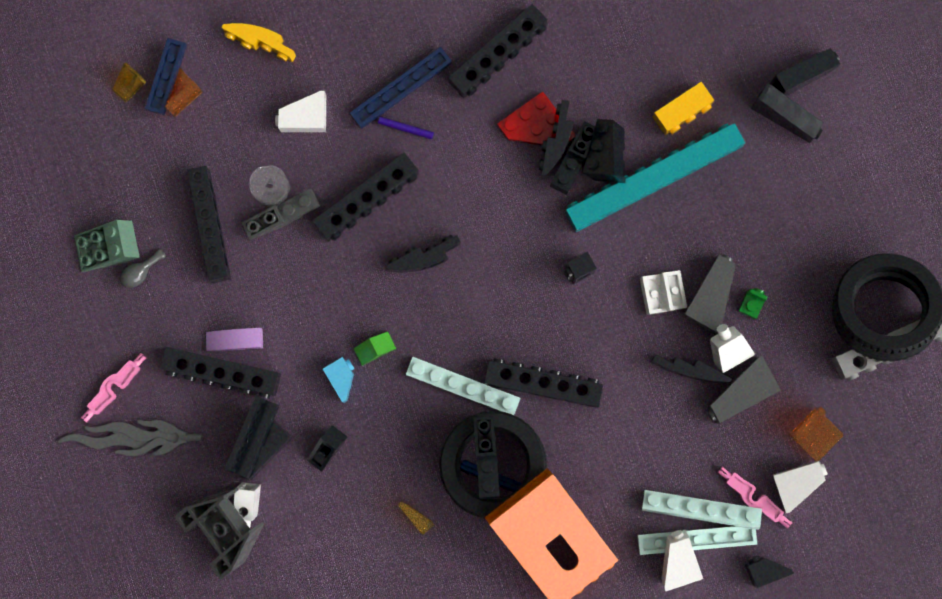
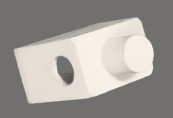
[710,324,755,373]
[234,482,261,528]

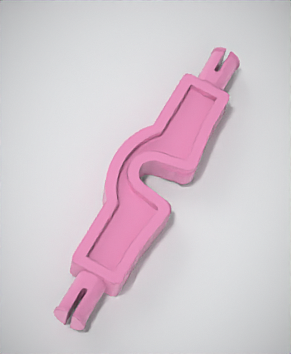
[81,353,146,422]
[718,466,792,528]

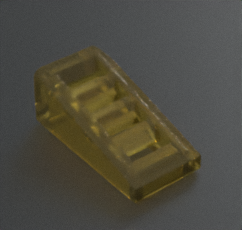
[398,501,435,534]

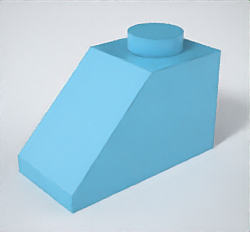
[323,357,355,403]

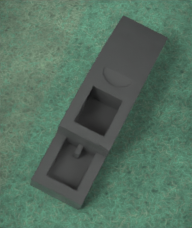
[242,189,320,240]

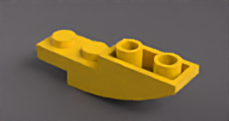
[221,23,296,62]

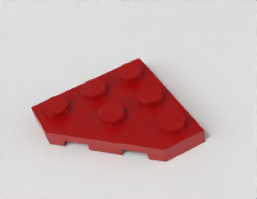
[497,92,576,146]

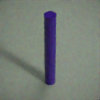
[378,117,434,139]

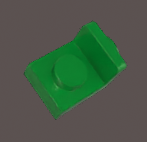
[738,288,768,319]

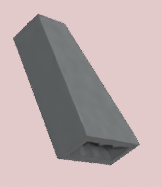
[683,255,736,335]
[707,356,781,424]

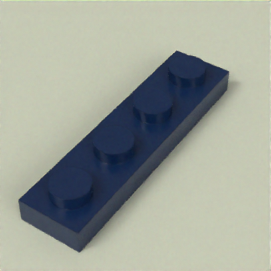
[145,38,187,116]

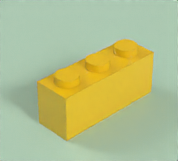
[653,82,714,135]

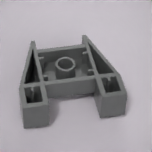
[175,488,264,580]

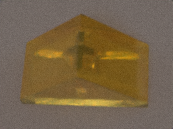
[112,62,146,102]

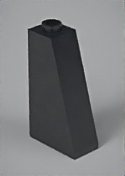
[769,48,840,96]
[751,83,823,143]

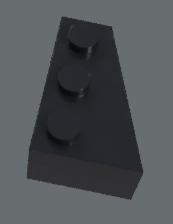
[582,119,626,183]
[247,420,292,480]

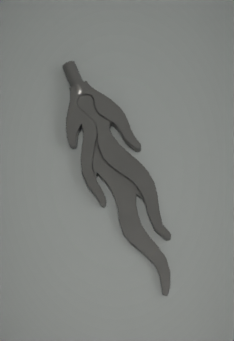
[58,420,203,456]

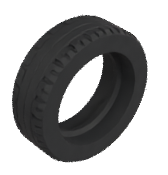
[832,253,942,362]
[439,411,547,518]

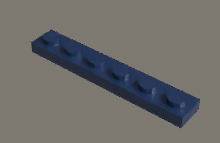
[350,47,452,129]

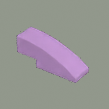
[206,328,263,352]

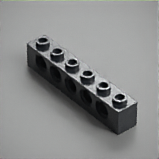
[448,4,548,98]
[313,152,419,242]
[187,166,231,284]
[160,347,281,399]
[484,358,603,408]

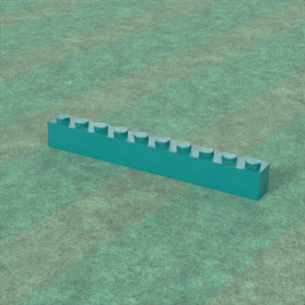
[565,123,745,233]

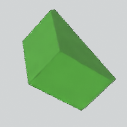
[354,332,396,366]

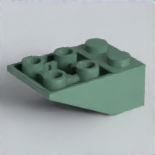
[74,220,140,272]

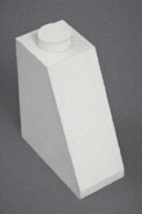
[275,91,326,132]
[773,461,827,513]
[661,529,703,591]

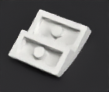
[640,270,687,315]

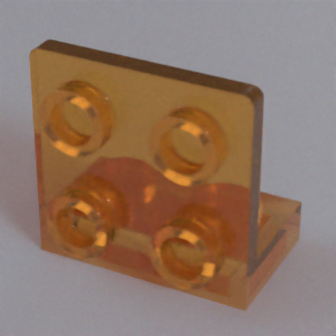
[150,68,202,117]
[789,407,844,461]

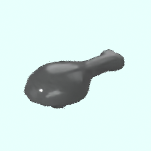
[120,249,166,288]

